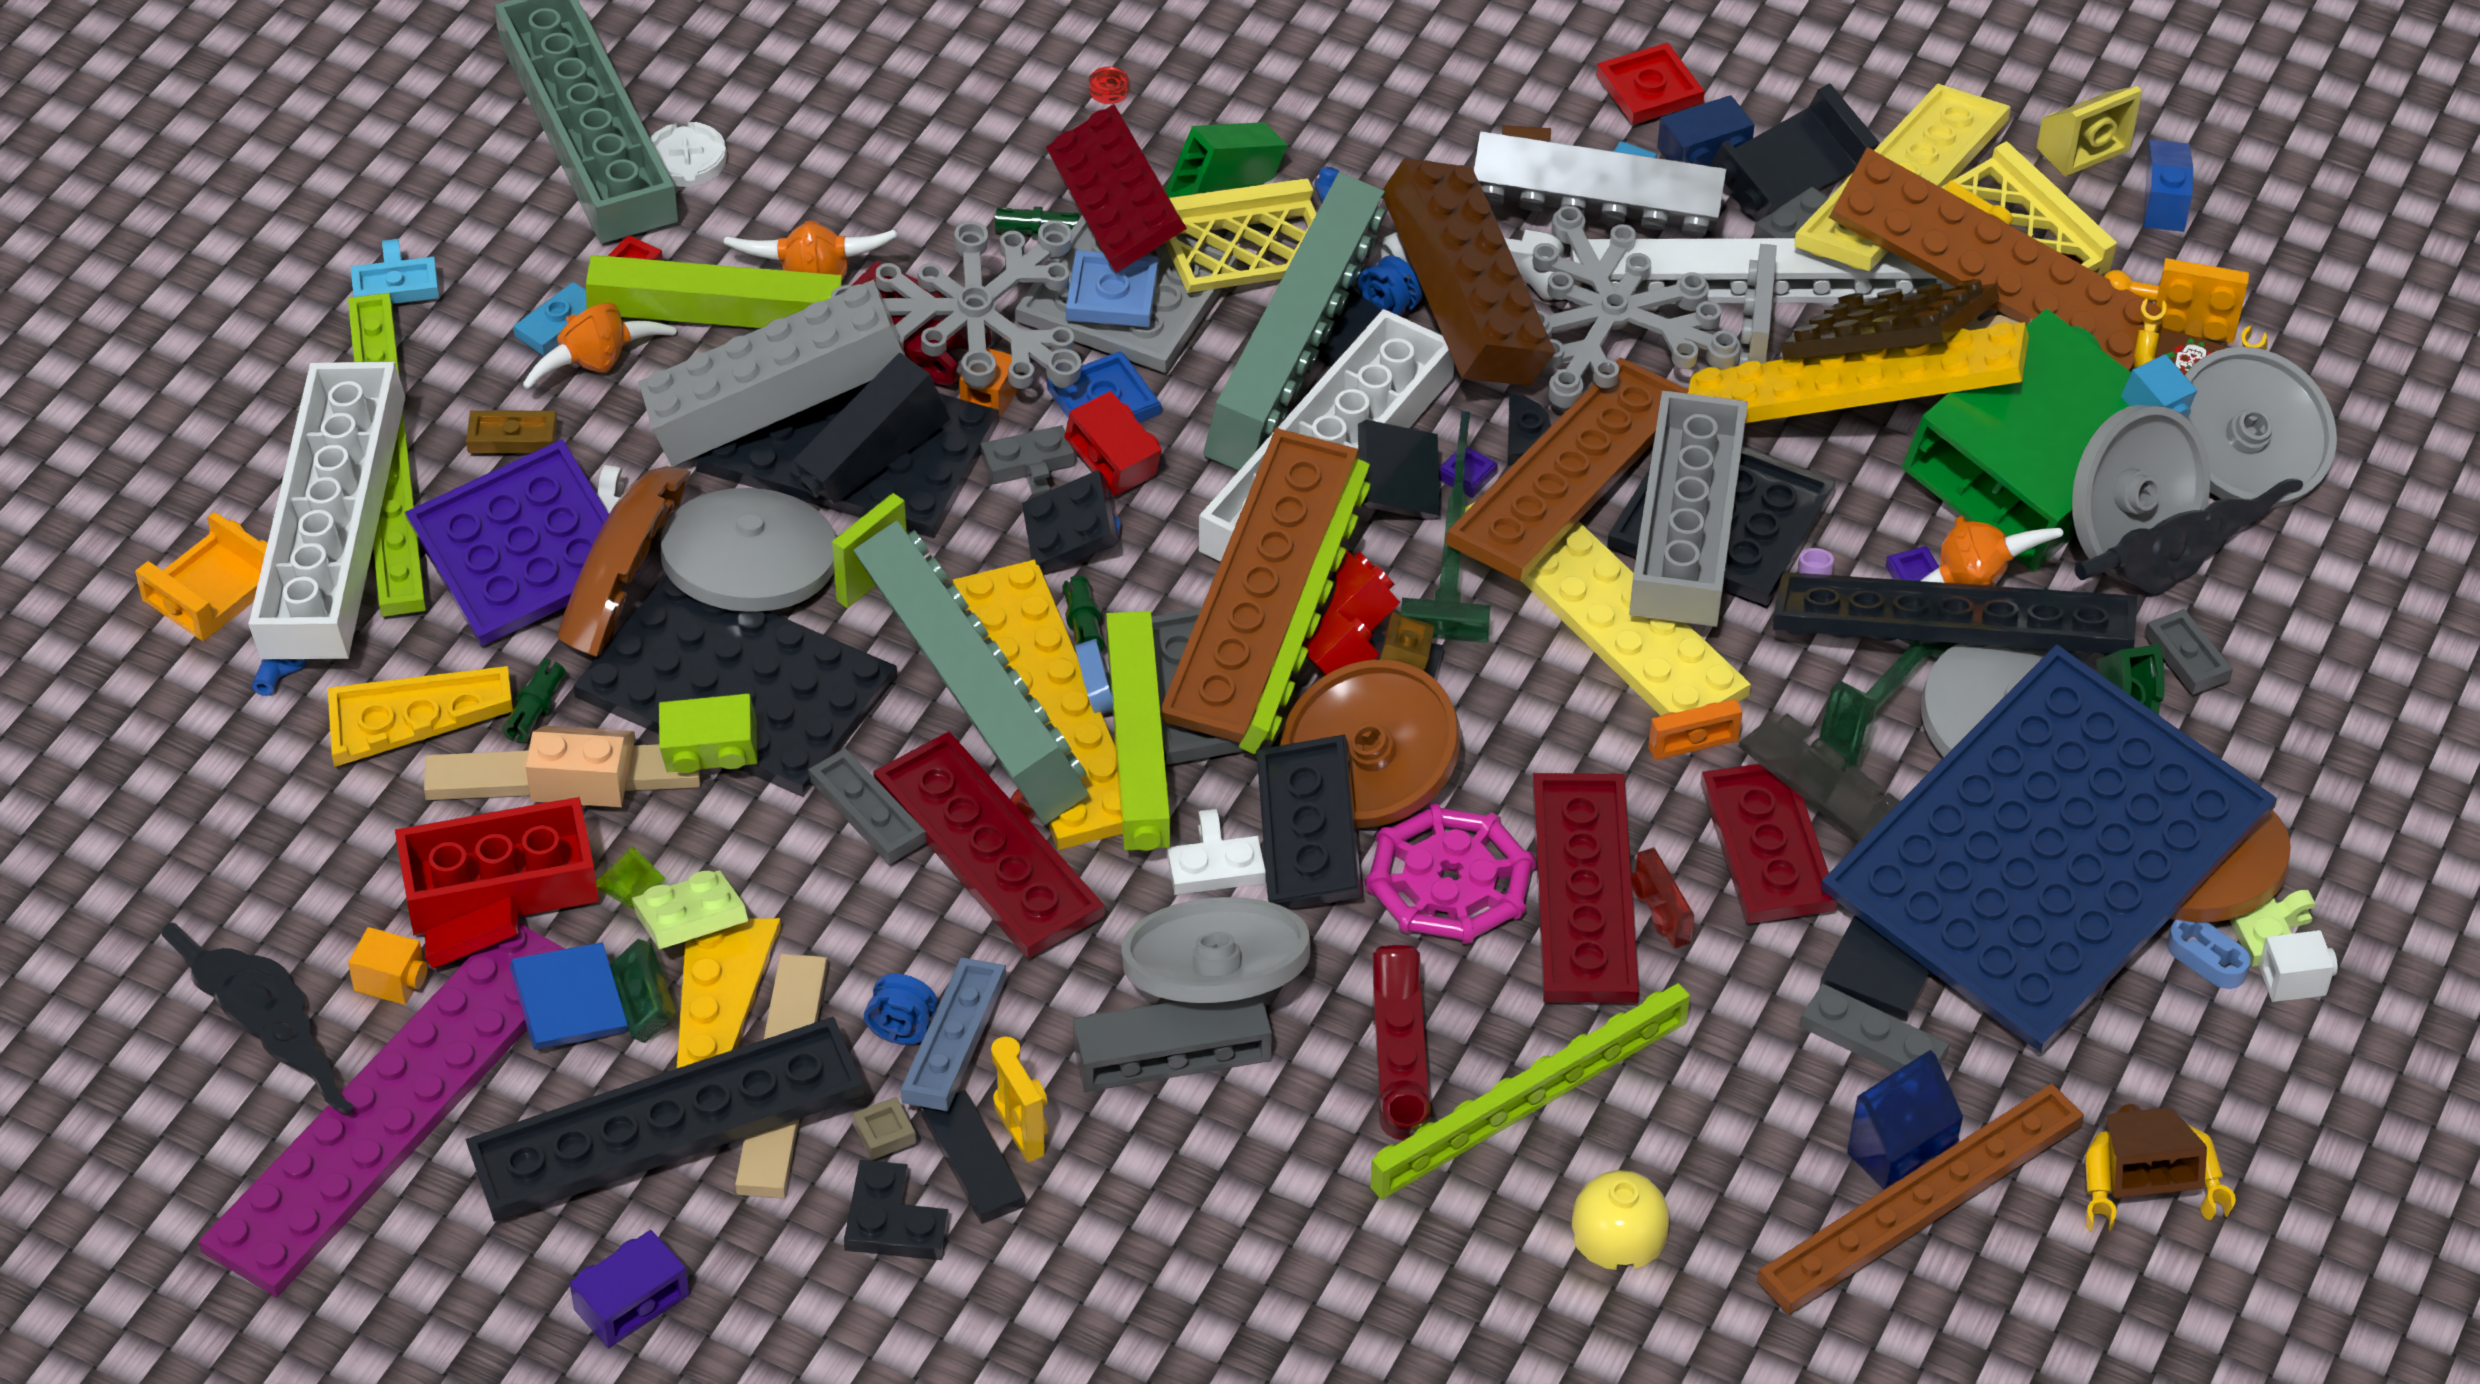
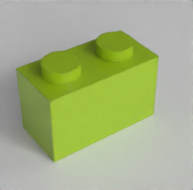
[659,694,757,773]

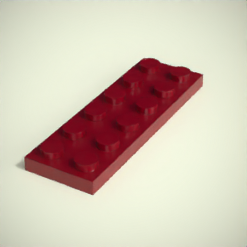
[1046,104,1187,273]
[873,731,1105,959]
[1532,773,1639,1003]

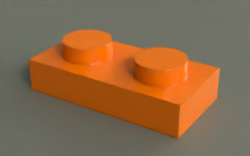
[1648,699,1743,761]

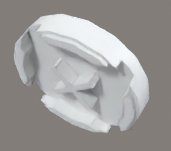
[650,122,727,187]

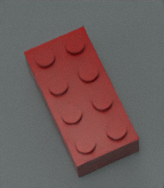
[395,797,599,936]

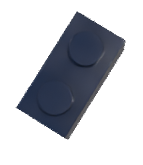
[1657,95,1755,167]

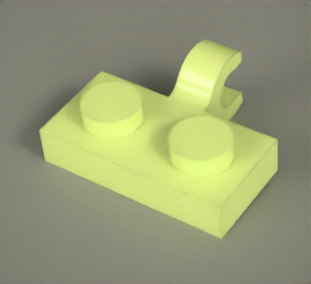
[2229,890,2316,967]

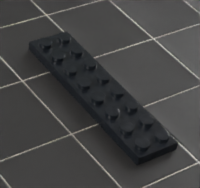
[1773,572,2138,656]
[465,1016,865,1222]

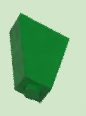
[1165,122,1288,198]

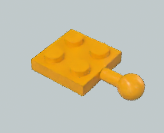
[2103,258,2249,344]

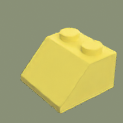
[2037,86,2142,177]

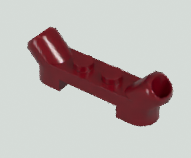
[1372,945,1431,1140]

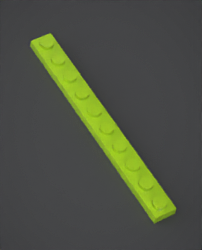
[348,293,426,617]

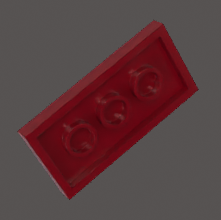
[1700,759,1838,924]

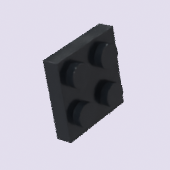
[1022,470,1118,575]

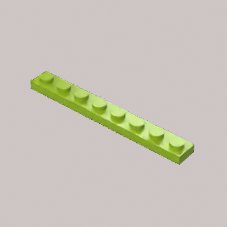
[1239,459,1370,754]
[1370,983,1690,1200]

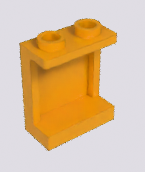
[135,512,268,642]

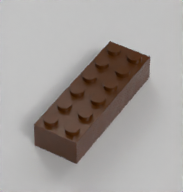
[1382,158,1555,386]

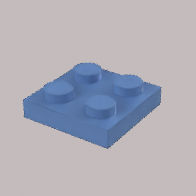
[1066,250,1159,327]

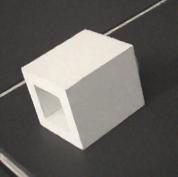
[2258,930,2338,1002]

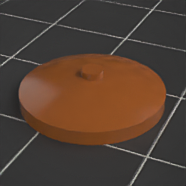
[1280,660,1461,828]
[2169,810,2291,922]

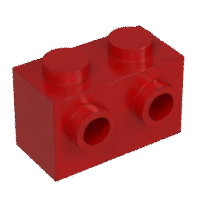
[1064,391,1162,496]

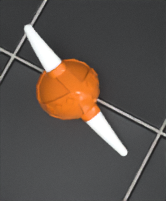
[724,220,898,279]
[523,303,677,389]
[1920,516,2063,586]

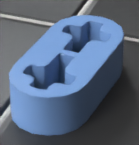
[1075,639,1112,714]
[2167,920,2251,989]

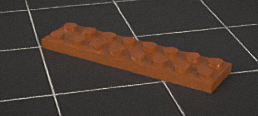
[1828,147,2161,371]
[1445,357,1689,581]
[1160,428,1359,743]

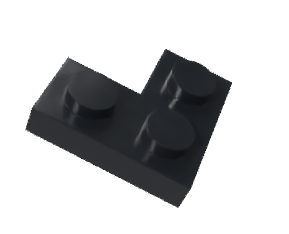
[844,1160,949,1261]

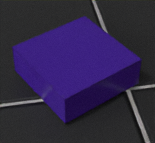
[1439,444,1498,498]
[1885,546,1939,581]

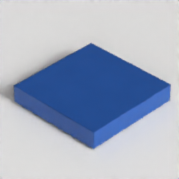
[1047,351,1161,423]
[509,942,628,1050]

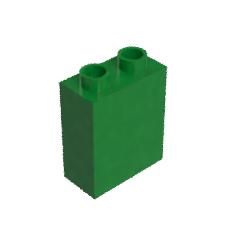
[1901,308,2131,573]

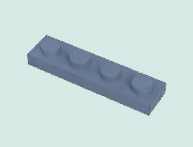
[900,957,1007,1111]

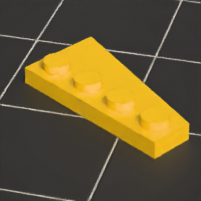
[328,666,513,767]
[677,918,781,1068]

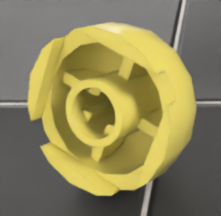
[1571,1170,1669,1270]

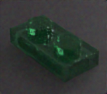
[610,938,677,1043]

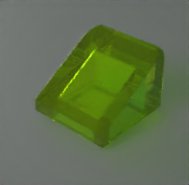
[596,846,665,910]

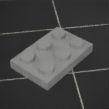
[1738,243,1777,366]

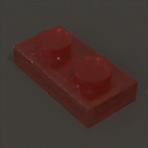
[1631,847,1695,949]

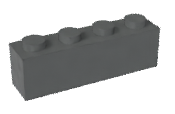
[1073,995,1272,1092]

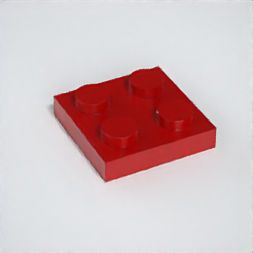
[1596,42,1705,125]

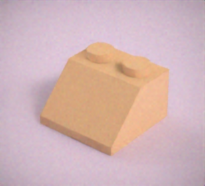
[525,725,635,807]

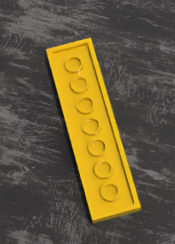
[1687,322,2029,423]
[952,560,1123,850]

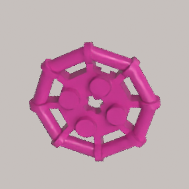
[1364,803,1536,944]

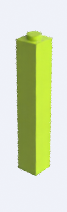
[586,255,842,328]
[1106,611,1170,851]

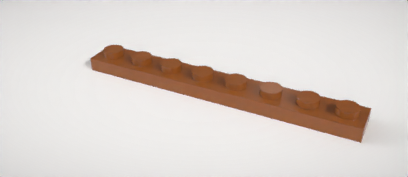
[1757,1083,2084,1315]

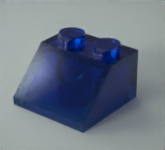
[1847,1050,1963,1190]

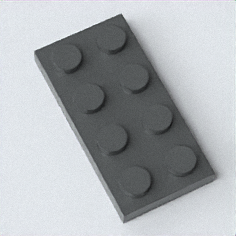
[1152,608,1246,765]

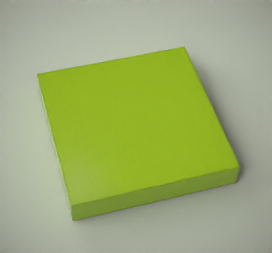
[832,493,907,609]

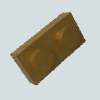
[466,410,557,453]
[1380,612,1434,671]

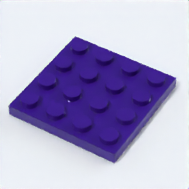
[405,439,641,647]

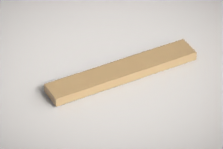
[424,744,700,800]
[735,954,828,1198]

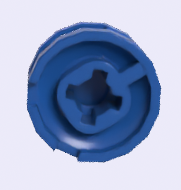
[1358,255,1422,316]
[864,974,938,1045]

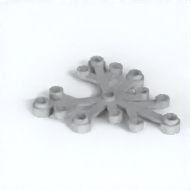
[1532,205,1741,408]
[831,221,1081,389]

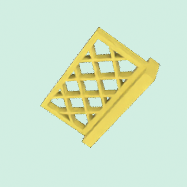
[1941,141,2117,275]
[1165,178,1317,293]

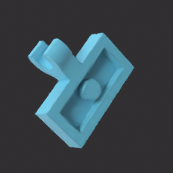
[351,239,439,304]

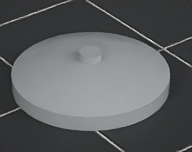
[2185,347,2337,509]
[2072,404,2210,577]
[661,488,836,612]
[1921,643,2051,757]
[1121,897,1311,1003]

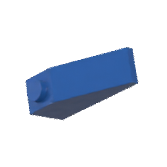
[2143,139,2194,232]

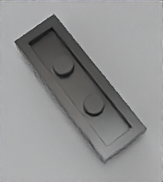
[808,748,926,865]
[1799,983,1949,1087]

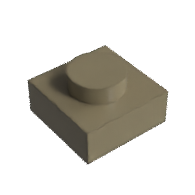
[852,1097,916,1160]

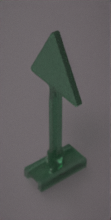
[1401,411,1491,643]
[1814,639,1959,776]

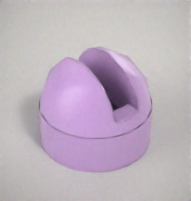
[1798,548,1834,575]

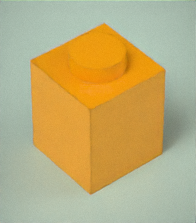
[348,927,427,1005]

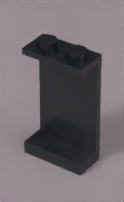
[1710,83,1880,222]

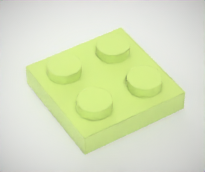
[632,870,748,949]

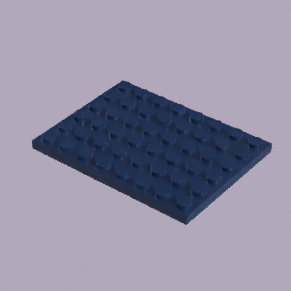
[1821,644,2277,1053]

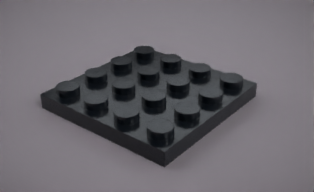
[1607,447,1836,606]

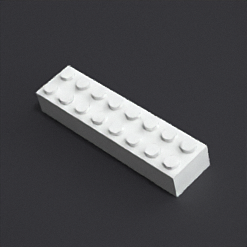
[1199,309,1454,562]
[248,362,405,660]

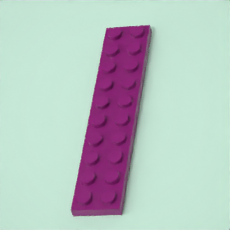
[198,923,565,1298]

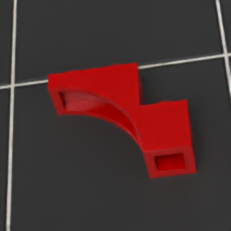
[1301,546,1400,676]

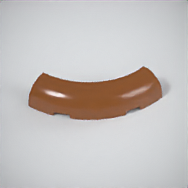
[557,466,691,656]

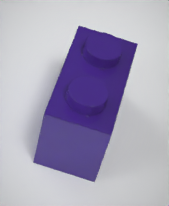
[569,1229,689,1349]

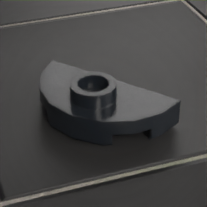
[1507,394,1551,465]

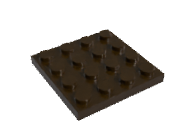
[1781,279,2000,360]

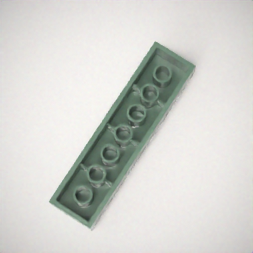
[494,0,678,244]
[1203,172,1386,470]
[853,520,1090,825]

